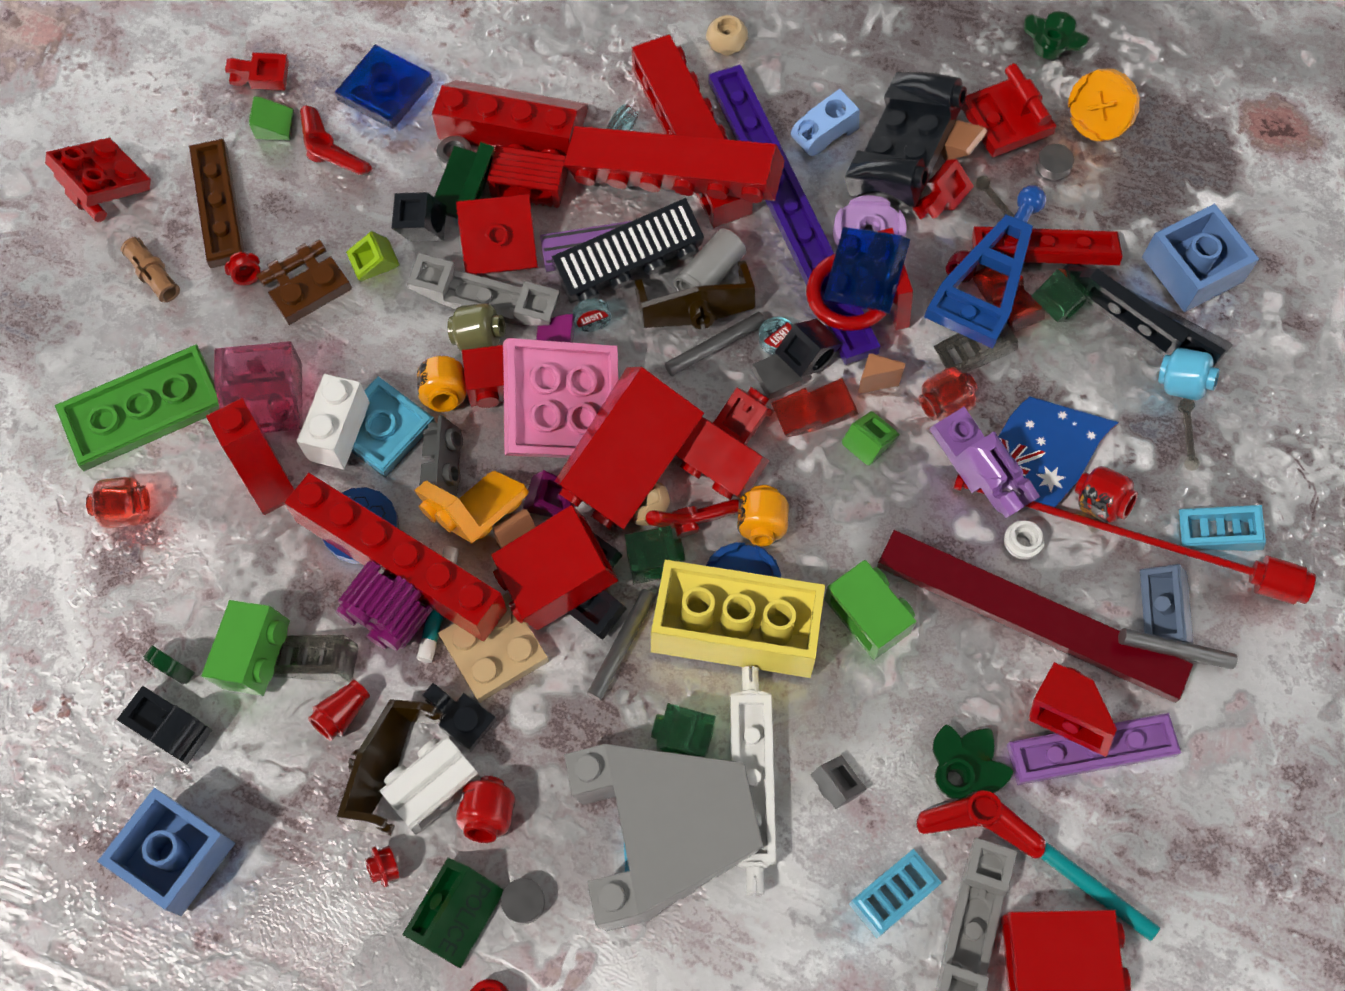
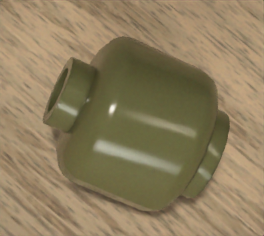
[447,303,506,351]

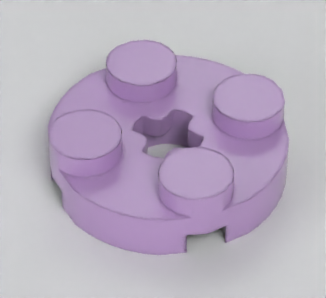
[833,195,906,258]

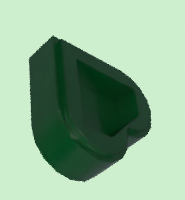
[143,645,195,684]

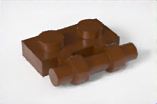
[256,239,352,325]

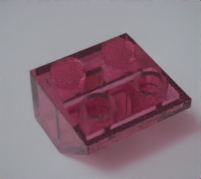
[214,341,303,433]

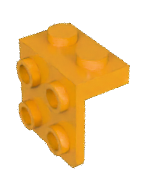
[414,471,529,543]

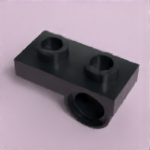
[117,685,212,765]

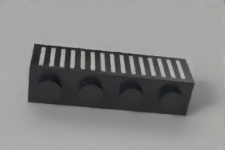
[552,198,704,304]

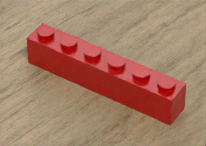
[632,34,753,228]
[564,126,785,203]
[284,473,507,642]

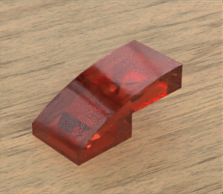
[973,267,1045,333]
[771,378,859,437]

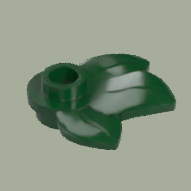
[1023,11,1089,60]
[932,724,1013,799]

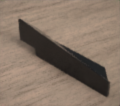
[1055,264,1232,367]

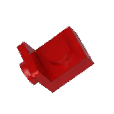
[713,387,774,445]

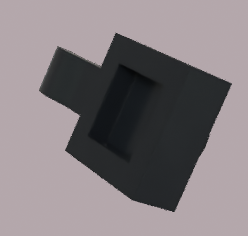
[422,683,497,753]

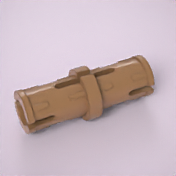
[121,237,180,303]

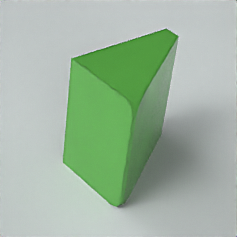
[249,96,294,140]
[842,411,900,465]

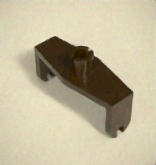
[634,261,756,329]
[336,699,443,836]

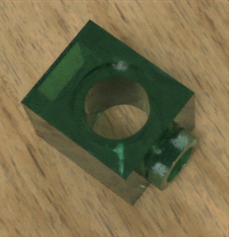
[1031,269,1093,322]
[624,526,685,585]
[651,703,716,758]

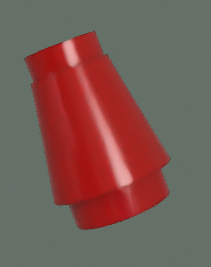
[308,680,370,741]

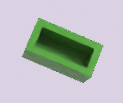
[824,560,917,660]
[201,600,290,696]

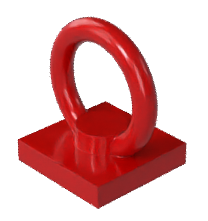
[806,228,913,331]

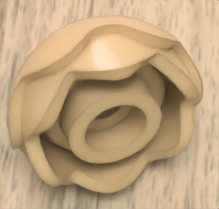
[706,15,748,56]
[632,482,670,526]

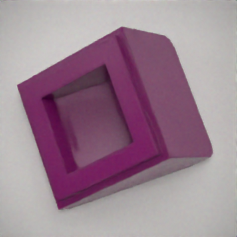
[536,314,575,343]
[522,470,572,517]

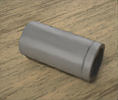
[673,228,746,291]

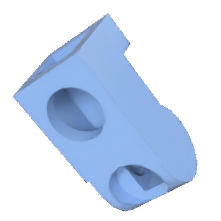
[790,89,860,156]

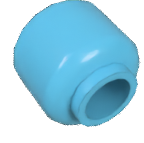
[1158,348,1220,400]

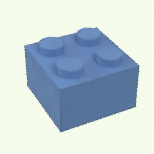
[1142,204,1259,312]
[97,788,235,916]

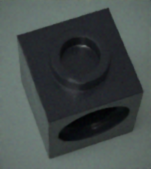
[391,192,447,242]
[775,319,843,377]

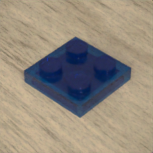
[335,44,433,130]
[823,227,911,314]

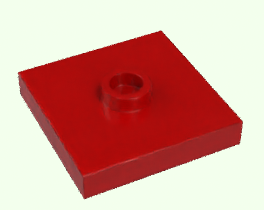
[456,194,538,274]

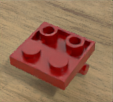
[961,63,1057,158]
[45,137,151,222]

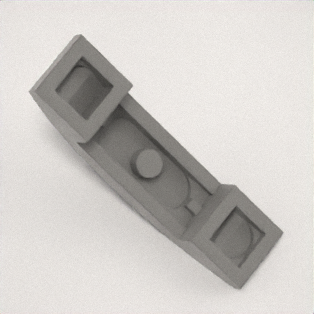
[407,253,560,326]
[936,837,1017,991]

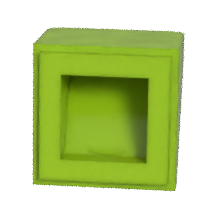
[346,231,399,281]

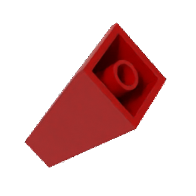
[554,367,704,530]

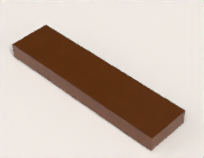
[189,138,244,268]

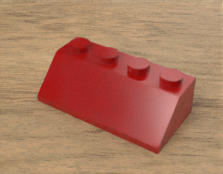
[432,80,588,155]

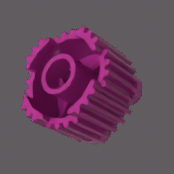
[335,561,433,651]

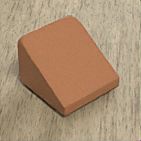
[940,120,987,160]
[858,353,905,393]
[492,509,536,549]

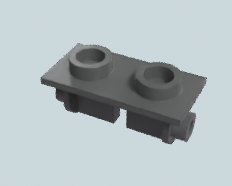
[419,415,463,497]

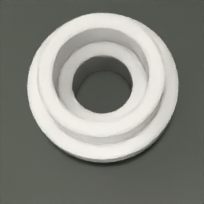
[1004,521,1044,559]

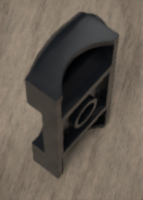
[844,72,967,207]

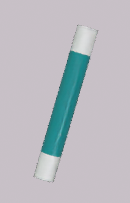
[416,546,459,663]

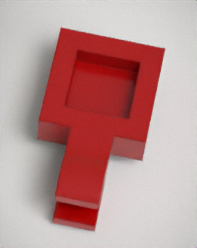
[225,52,289,90]
[913,159,974,219]

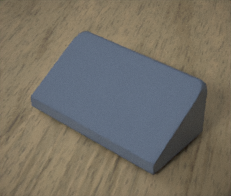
[1140,564,1193,644]

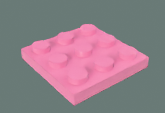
[503,338,618,458]

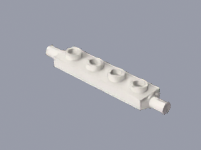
[730,666,776,895]

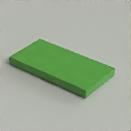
[55,344,225,472]

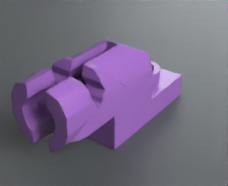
[929,407,1040,519]

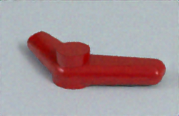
[300,105,372,175]
[646,499,739,538]
[916,791,1046,859]

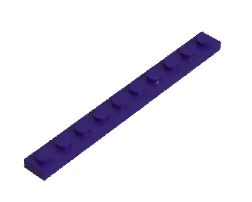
[708,64,881,365]

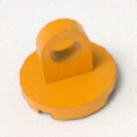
[1068,69,1140,141]

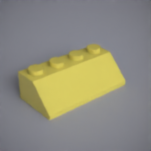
[651,560,825,678]

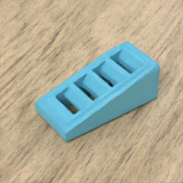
[1179,505,1266,551]
[849,849,942,939]

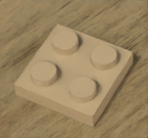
[438,592,549,703]

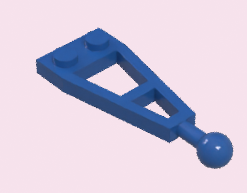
[924,185,1046,349]

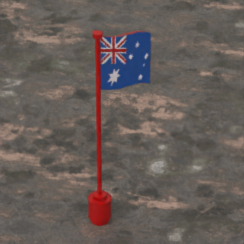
[953,397,1316,605]

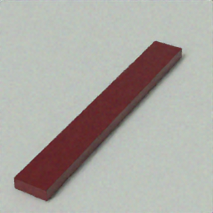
[877,530,1193,703]

